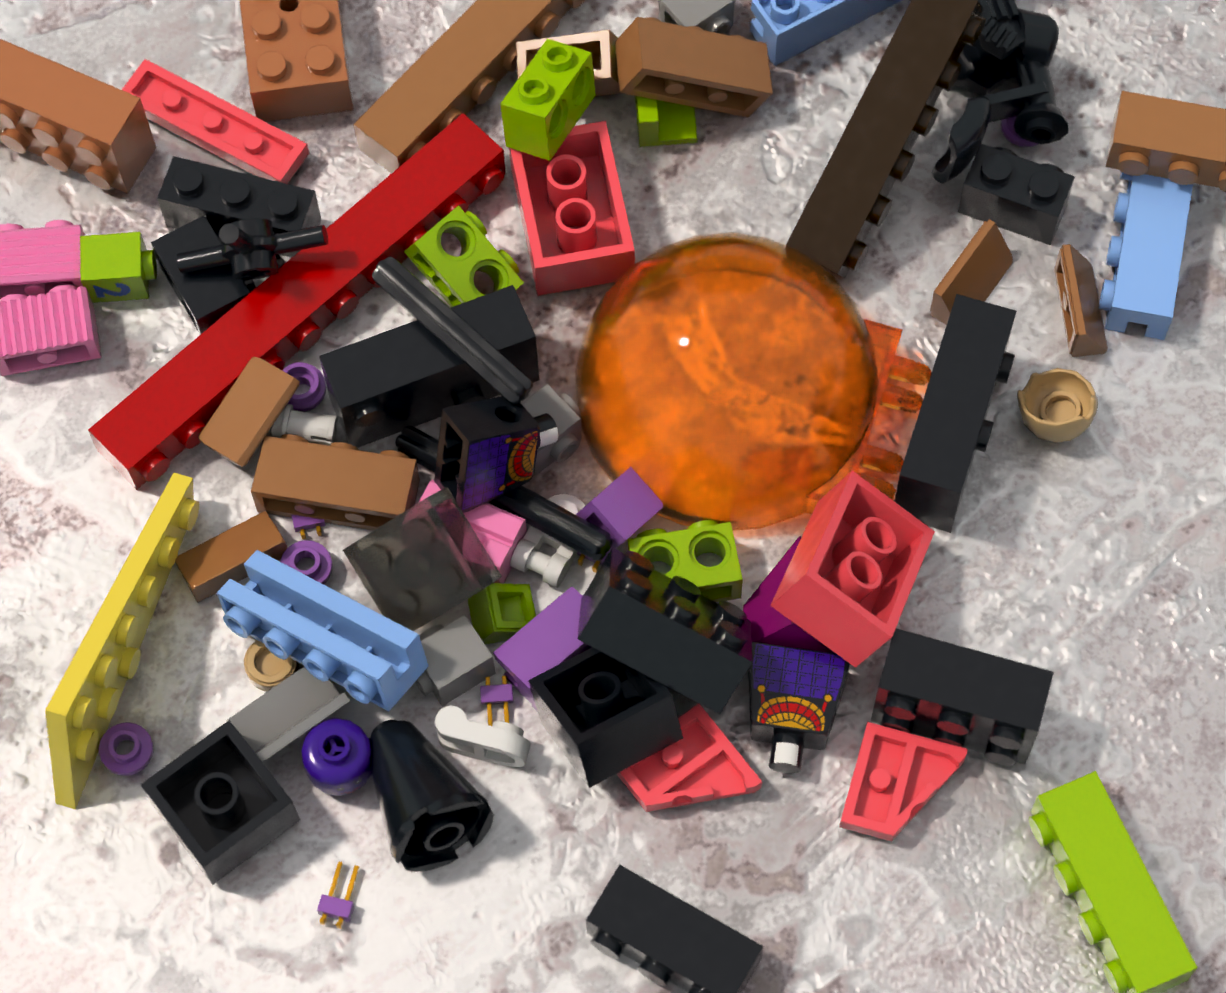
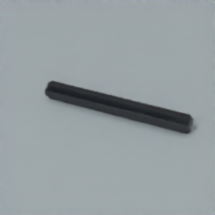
[395,426,612,560]

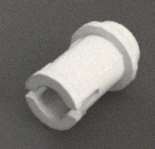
[271,404,338,446]

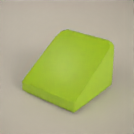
[468,583,536,644]

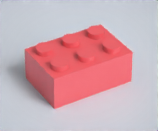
[509,121,635,296]
[770,470,935,668]

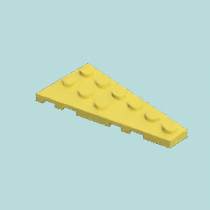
[45,472,199,810]

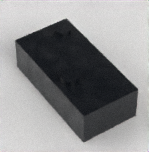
[319,285,540,448]
[894,294,1017,533]

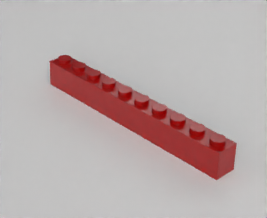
[88,113,506,490]

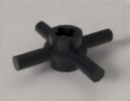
[176,218,328,280]

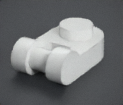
[510,494,585,588]
[435,706,531,767]

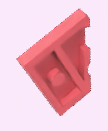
[617,703,762,812]
[839,722,968,842]

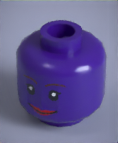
[301,718,372,796]

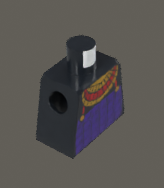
[434,396,558,514]
[748,642,850,773]

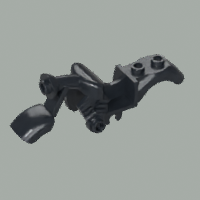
[932,0,1068,184]

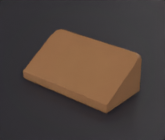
[930,219,1013,325]
[1054,244,1108,357]
[198,356,300,467]
[175,511,287,603]

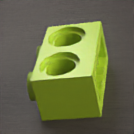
[500,39,596,161]
[404,205,524,307]
[628,520,743,602]

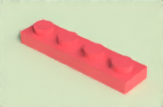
[122,59,309,184]

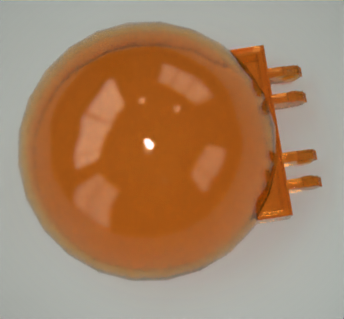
[575,232,932,531]

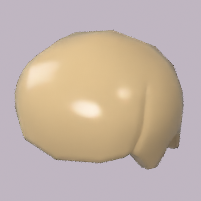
[1017,368,1098,443]

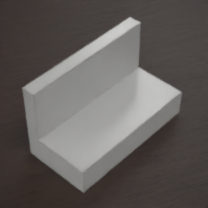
[226,666,350,762]

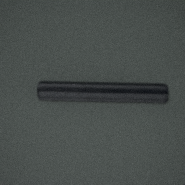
[372,256,533,405]

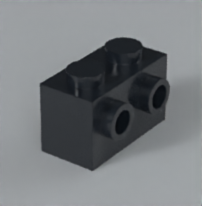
[958,143,1075,246]

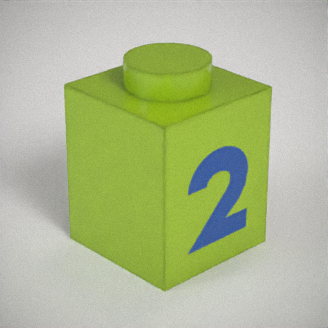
[80,232,157,303]

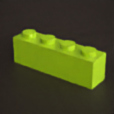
[1029,771,1198,993]

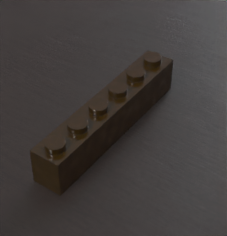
[785,0,986,278]

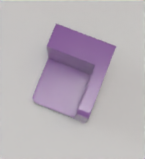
[576,466,663,558]

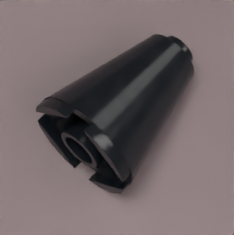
[369,719,494,872]

